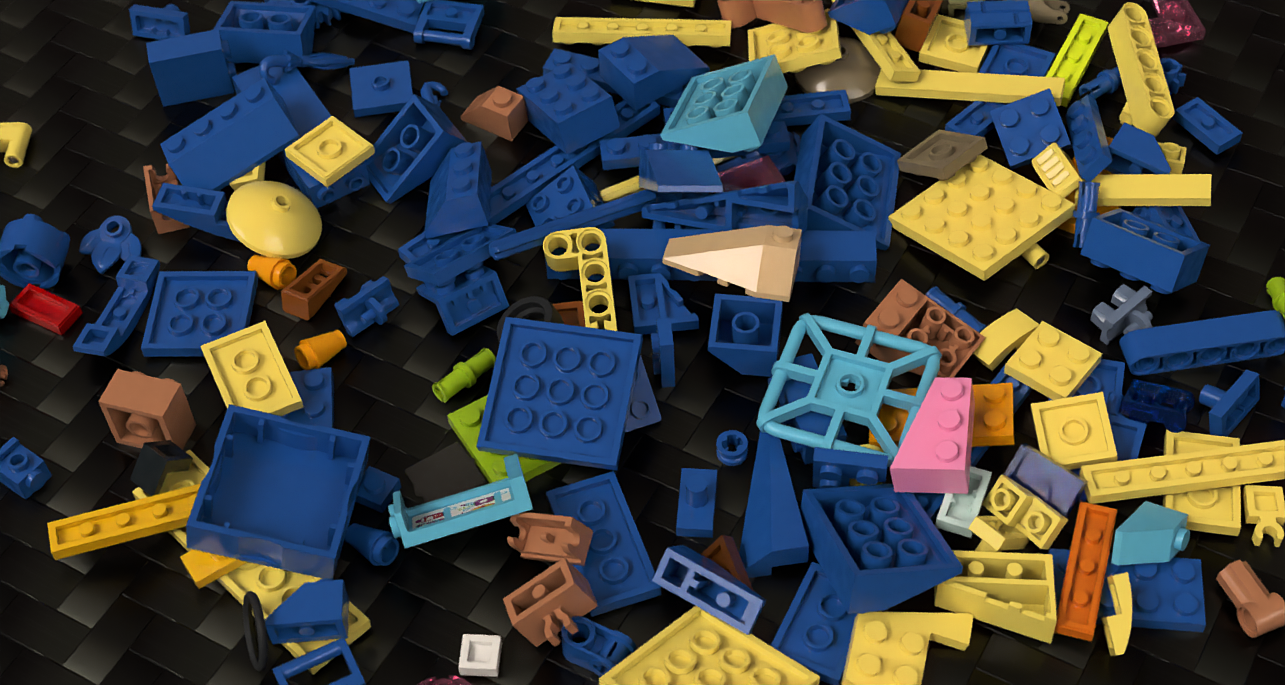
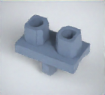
[1090,284,1153,345]

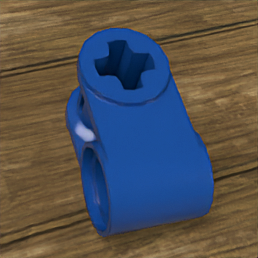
[561,616,637,677]

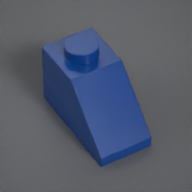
[1105,122,1171,174]
[265,578,349,644]

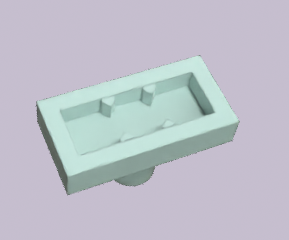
[935,466,992,538]

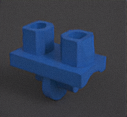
[335,276,400,337]

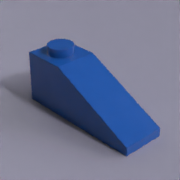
[652,545,766,635]

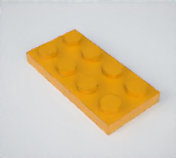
[869,383,1014,450]

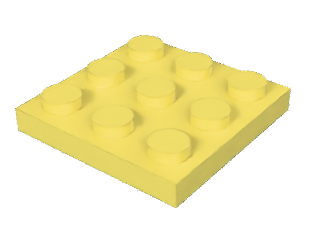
[748,8,842,73]

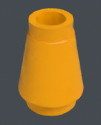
[247,255,297,290]
[294,330,347,370]

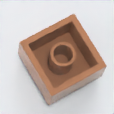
[98,369,196,450]

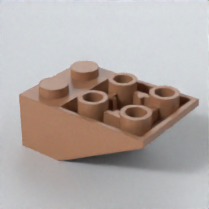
[855,279,985,378]

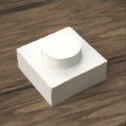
[458,634,502,677]

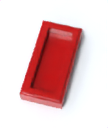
[9,283,83,336]

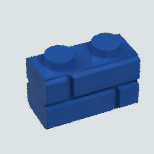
[964,0,1032,46]

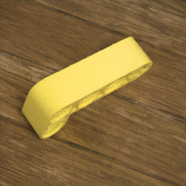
[543,227,618,331]

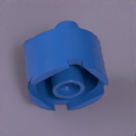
[0,214,70,289]

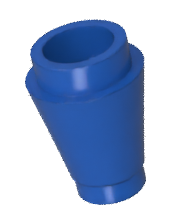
[345,523,399,566]

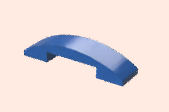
[73,255,160,357]

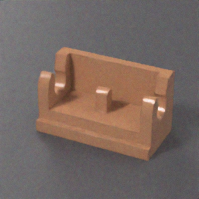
[143,164,190,234]
[507,512,593,566]

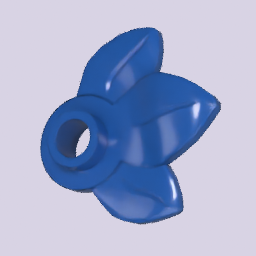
[79,215,142,274]

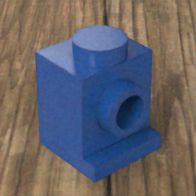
[0,436,52,500]

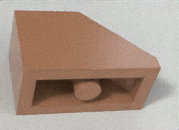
[461,86,528,141]

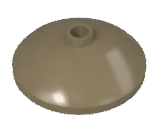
[794,36,881,103]

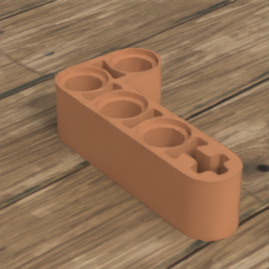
[717,0,827,33]

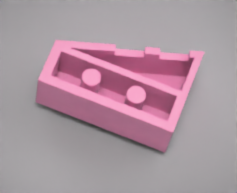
[890,378,975,494]

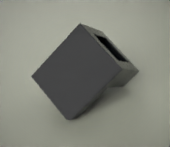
[130,440,193,496]

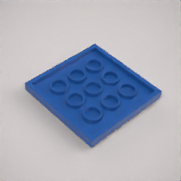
[476,317,643,471]

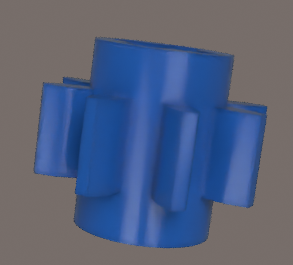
[1160,58,1186,95]

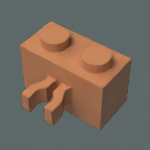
[503,557,598,647]

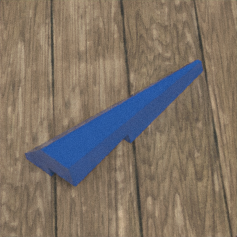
[642,181,808,234]
[739,431,809,578]

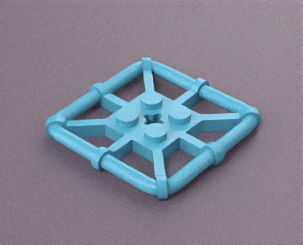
[756,313,942,467]

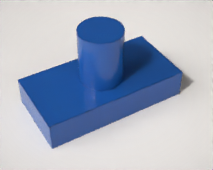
[129,4,191,40]
[1199,369,1260,437]
[676,468,717,538]

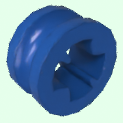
[716,430,748,466]

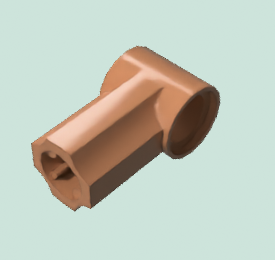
[1216,560,1285,638]

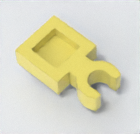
[1242,485,1285,547]

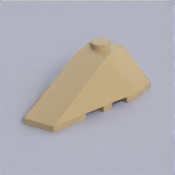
[662,225,802,302]

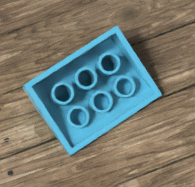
[660,54,788,153]

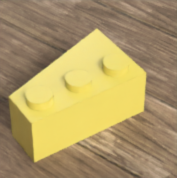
[934,550,1057,644]

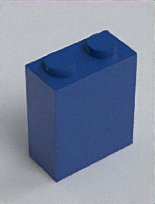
[146,29,237,107]

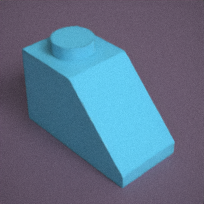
[1111,501,1190,565]

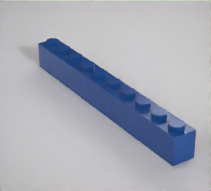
[545,228,877,283]

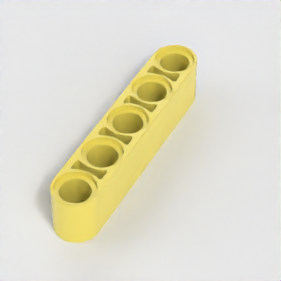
[1108,2,1174,137]

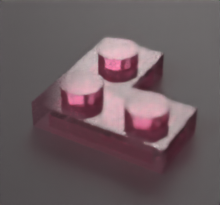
[1149,0,1206,48]

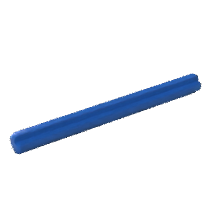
[488,189,657,260]

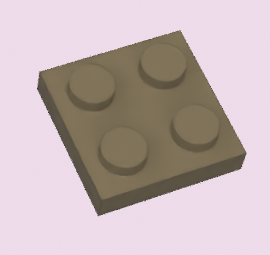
[897,130,988,180]

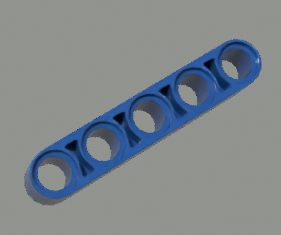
[1119,310,1285,376]

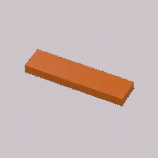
[1054,501,1117,642]

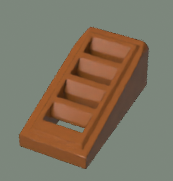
[281,259,347,321]

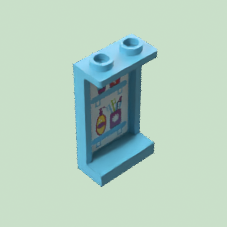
[388,454,533,548]

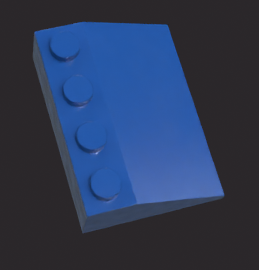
[794,114,901,250]
[800,483,963,614]

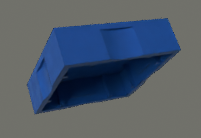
[186,404,371,579]

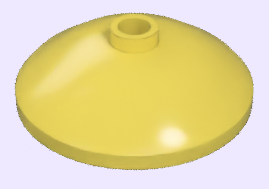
[226,181,322,259]

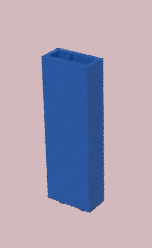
[232,65,370,209]

